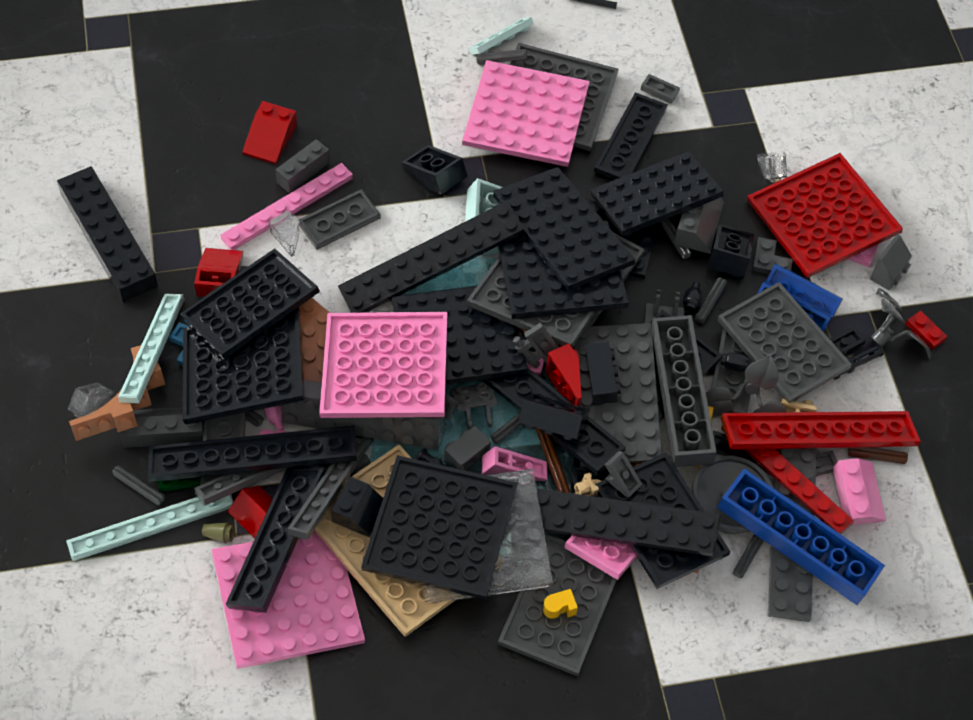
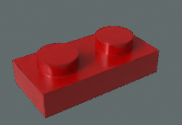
[906,311,948,350]

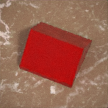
[228,485,273,539]

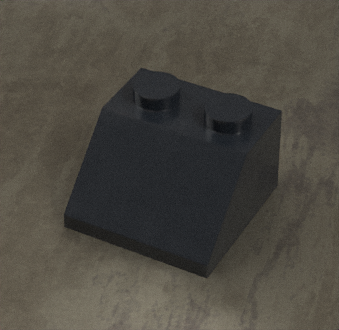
[331,477,383,538]

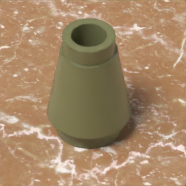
[202,523,235,543]

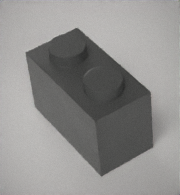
[444,426,491,471]

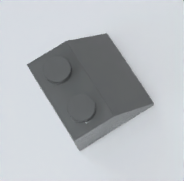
[870,234,912,290]

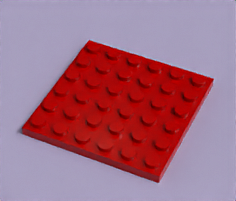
[747,153,903,278]

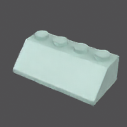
[465,178,503,256]

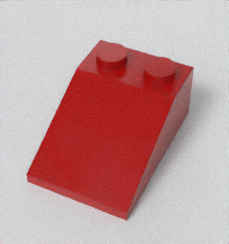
[242,101,297,164]
[545,343,581,406]

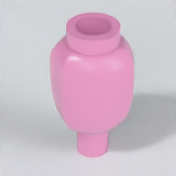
[263,405,285,431]

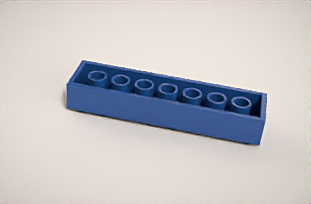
[717,468,885,605]

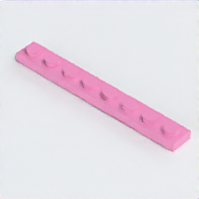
[220,163,353,250]

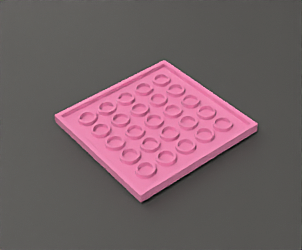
[462,60,590,167]
[319,312,448,418]
[211,531,365,669]

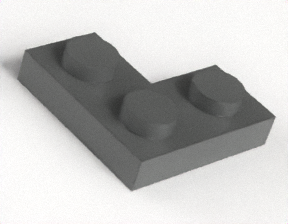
[752,237,793,274]

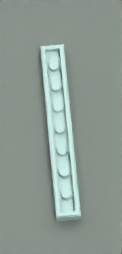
[118,294,184,403]
[66,494,233,561]

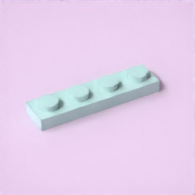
[469,17,534,55]

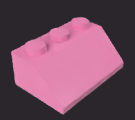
[833,458,886,525]

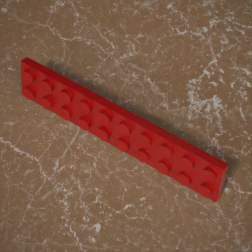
[720,411,921,449]

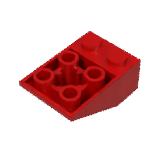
[194,248,243,297]

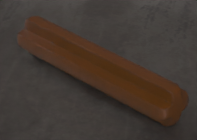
[848,447,908,464]

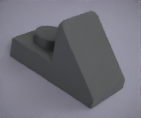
[605,451,642,497]

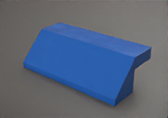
[757,264,843,332]

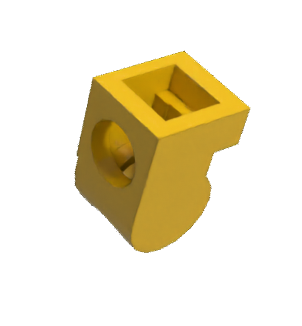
[543,589,578,619]

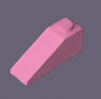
[482,446,547,481]

